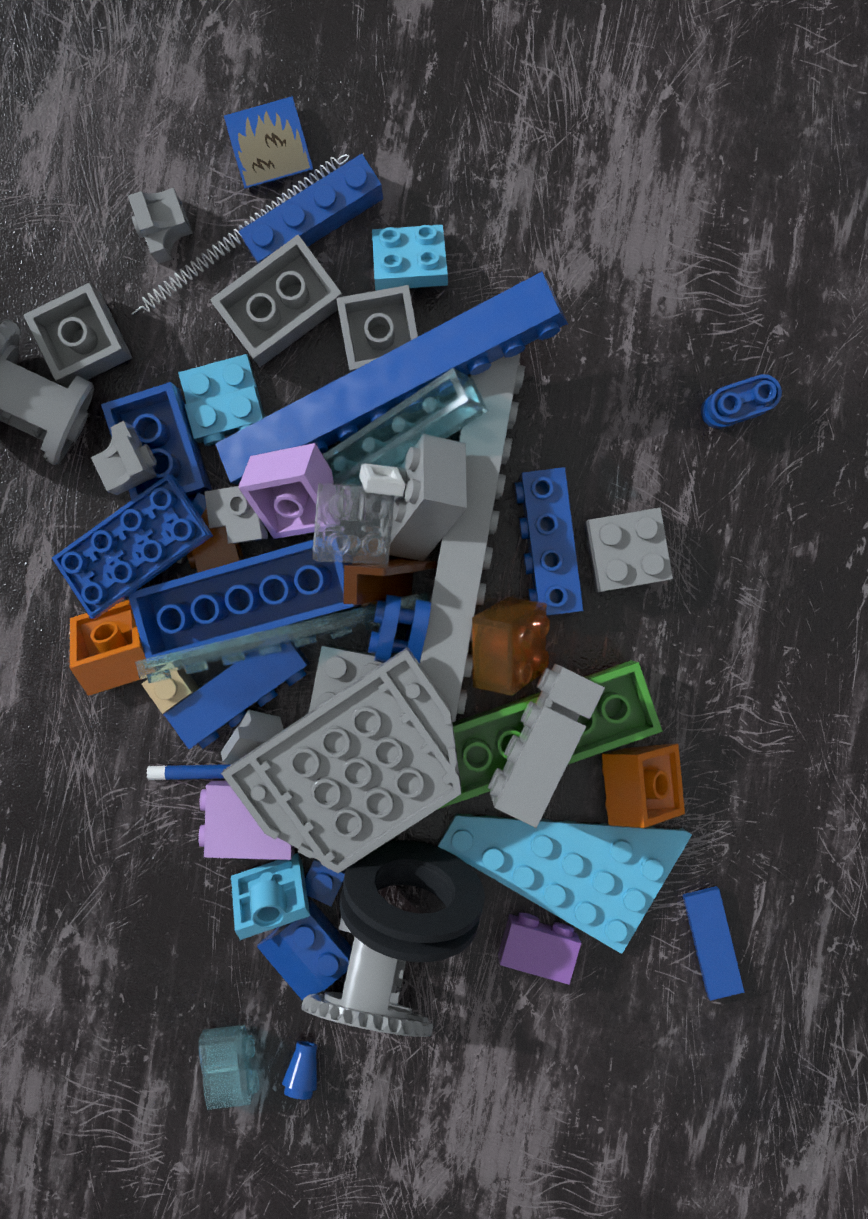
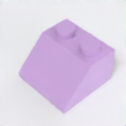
[238,443,340,539]

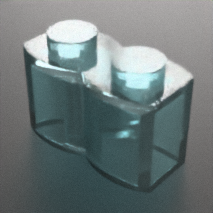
[199,1025,259,1110]

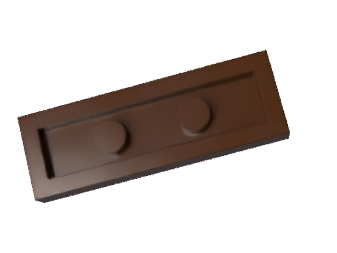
[343,558,437,605]

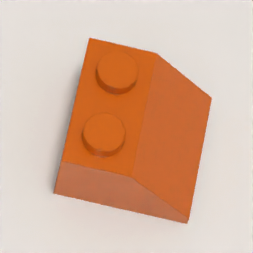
[70,600,157,696]
[602,744,685,828]

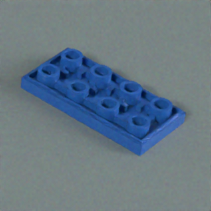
[52,474,213,619]

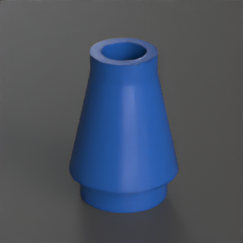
[282,1041,318,1100]

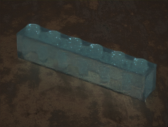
[323,368,488,508]

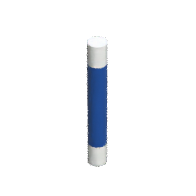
[147,764,231,780]

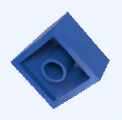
[257,900,352,1000]

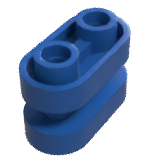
[701,374,782,429]
[368,594,431,664]

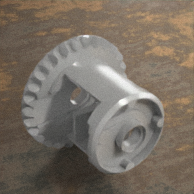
[0,320,94,465]
[301,916,433,1037]

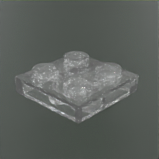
[312,483,395,564]

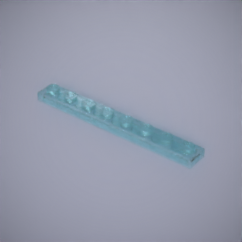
[135,592,429,684]

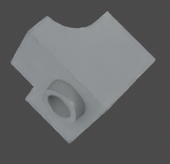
[128,188,193,264]
[91,421,157,495]
[205,486,268,544]
[221,710,284,765]

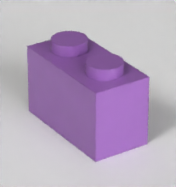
[498,913,581,985]

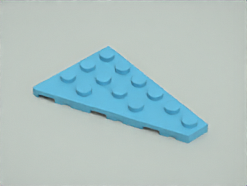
[438,813,692,954]

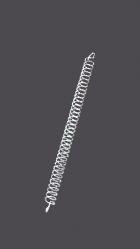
[132,154,349,315]

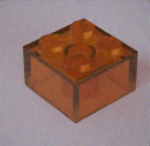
[472,597,550,696]

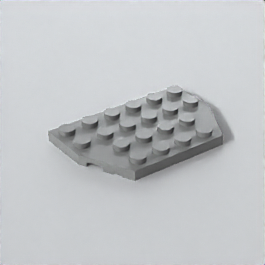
[221,647,462,873]

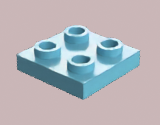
[372,225,448,290]
[231,853,310,940]

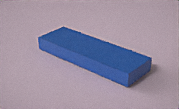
[682,886,744,1001]

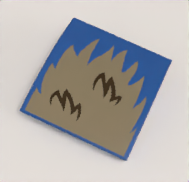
[224,96,313,189]

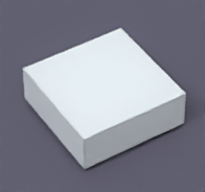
[359,463,406,497]

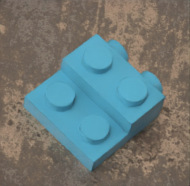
[178,354,265,446]

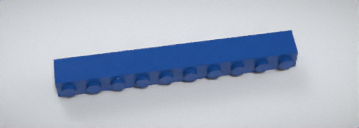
[215,272,568,485]

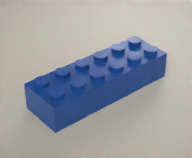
[128,534,361,664]

